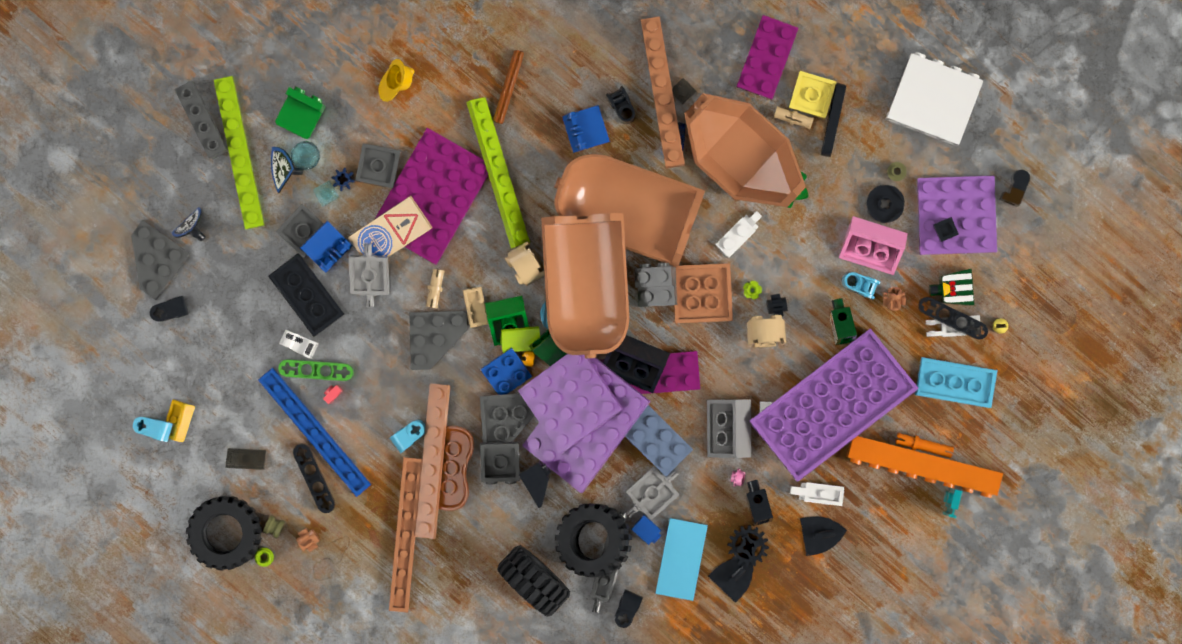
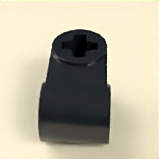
[605,86,635,124]
[149,296,189,322]
[614,589,643,628]

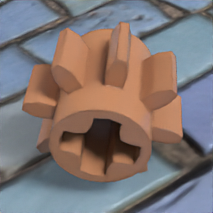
[883,287,906,311]
[296,528,320,552]

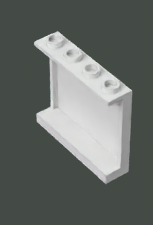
[885,52,983,147]

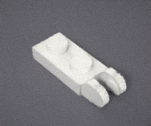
[926,315,981,337]

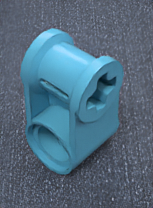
[841,272,880,300]
[133,417,173,442]
[389,420,426,453]

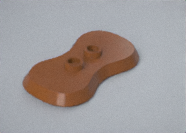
[439,426,474,511]

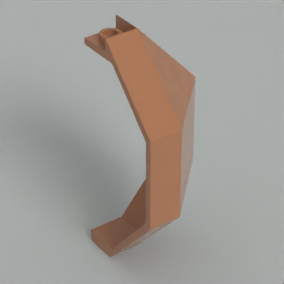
[684,93,806,207]

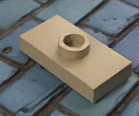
[462,287,489,328]

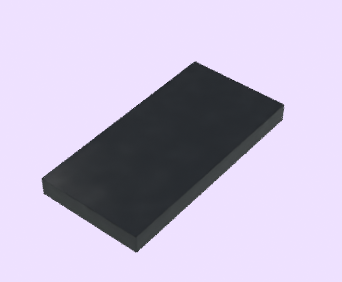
[268,253,345,337]

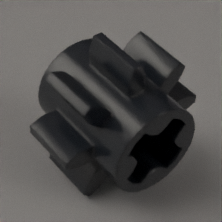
[766,294,788,317]

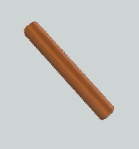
[493,50,524,124]

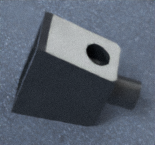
[746,480,773,526]

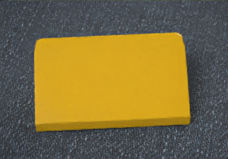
[166,399,195,442]

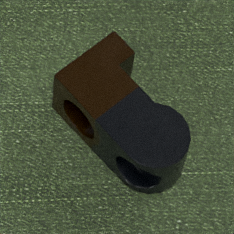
[999,169,1030,207]

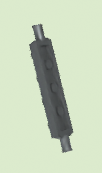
[590,512,630,614]

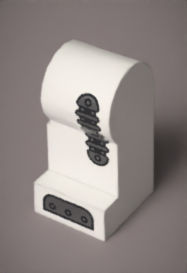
[279,329,319,359]

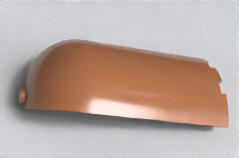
[554,154,705,267]
[541,213,629,359]

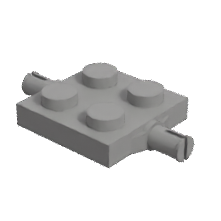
[349,243,389,308]
[626,466,680,520]

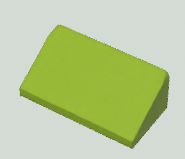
[500,326,540,353]

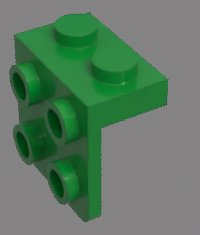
[275,86,326,139]

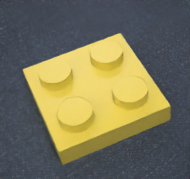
[789,71,836,119]

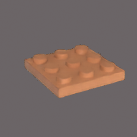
[672,263,733,324]

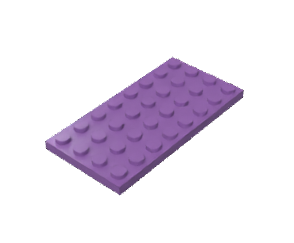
[749,329,919,482]

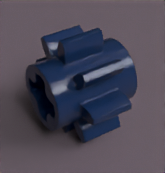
[331,168,356,192]

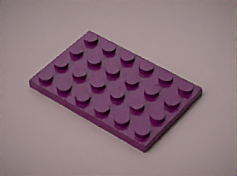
[374,128,488,265]

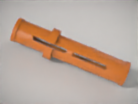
[895,432,954,459]

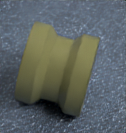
[263,515,285,539]

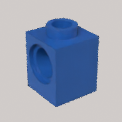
[631,514,661,545]

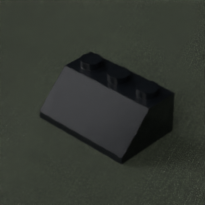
[603,335,670,393]
[519,461,551,508]

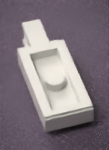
[715,211,762,258]
[789,482,844,506]

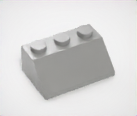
[707,399,751,458]

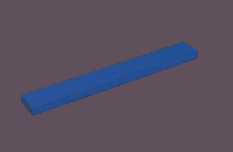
[258,367,372,497]

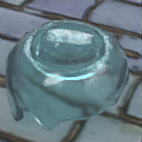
[291,141,320,170]

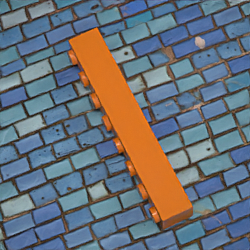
[846,436,1003,498]

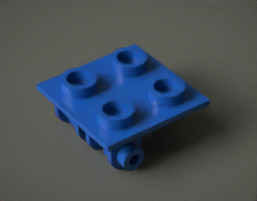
[562,105,610,153]
[300,221,353,273]
[480,348,532,395]

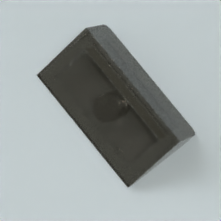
[225,448,266,470]

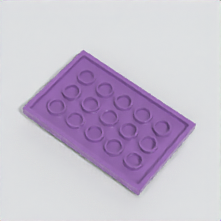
[522,358,651,493]

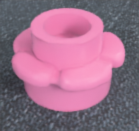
[731,468,746,487]

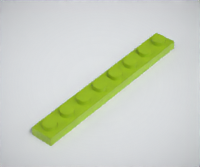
[214,76,265,230]
[466,97,530,249]

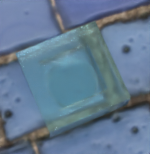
[313,180,340,207]

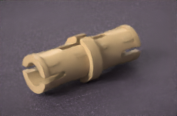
[774,106,814,129]
[426,269,445,309]

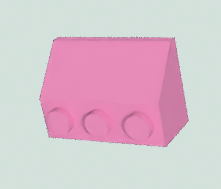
[839,216,908,275]

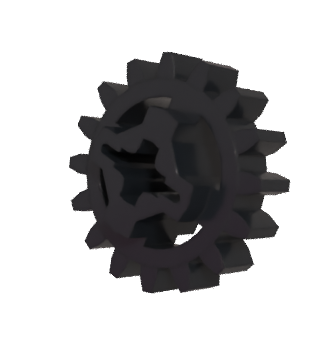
[727,525,769,567]

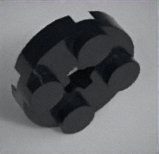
[866,185,905,223]

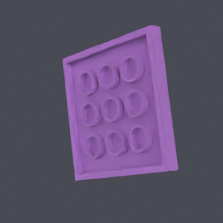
[917,176,997,255]
[518,354,623,454]

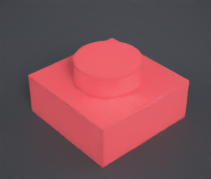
[323,385,343,404]

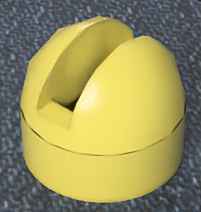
[992,318,1008,334]

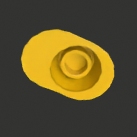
[379,59,414,102]

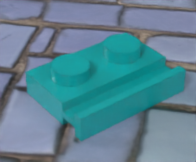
[943,487,963,518]

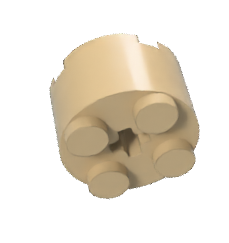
[505,241,545,286]
[746,315,786,348]

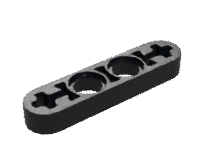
[821,83,846,157]
[918,297,988,340]
[293,444,336,513]

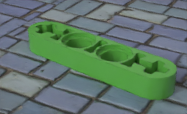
[278,360,354,381]

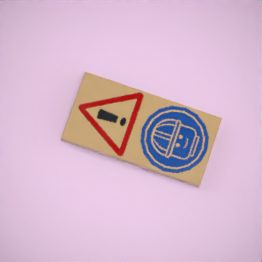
[348,196,433,257]

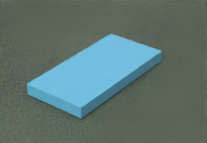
[915,357,998,408]
[655,518,708,601]

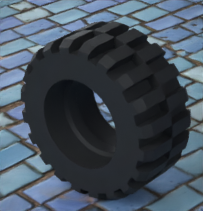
[186,496,263,571]
[555,503,632,577]
[497,545,570,617]

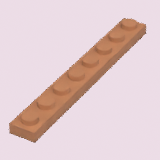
[641,16,685,169]
[415,384,450,539]
[389,457,423,613]

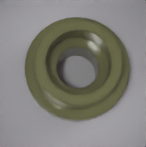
[887,162,907,181]

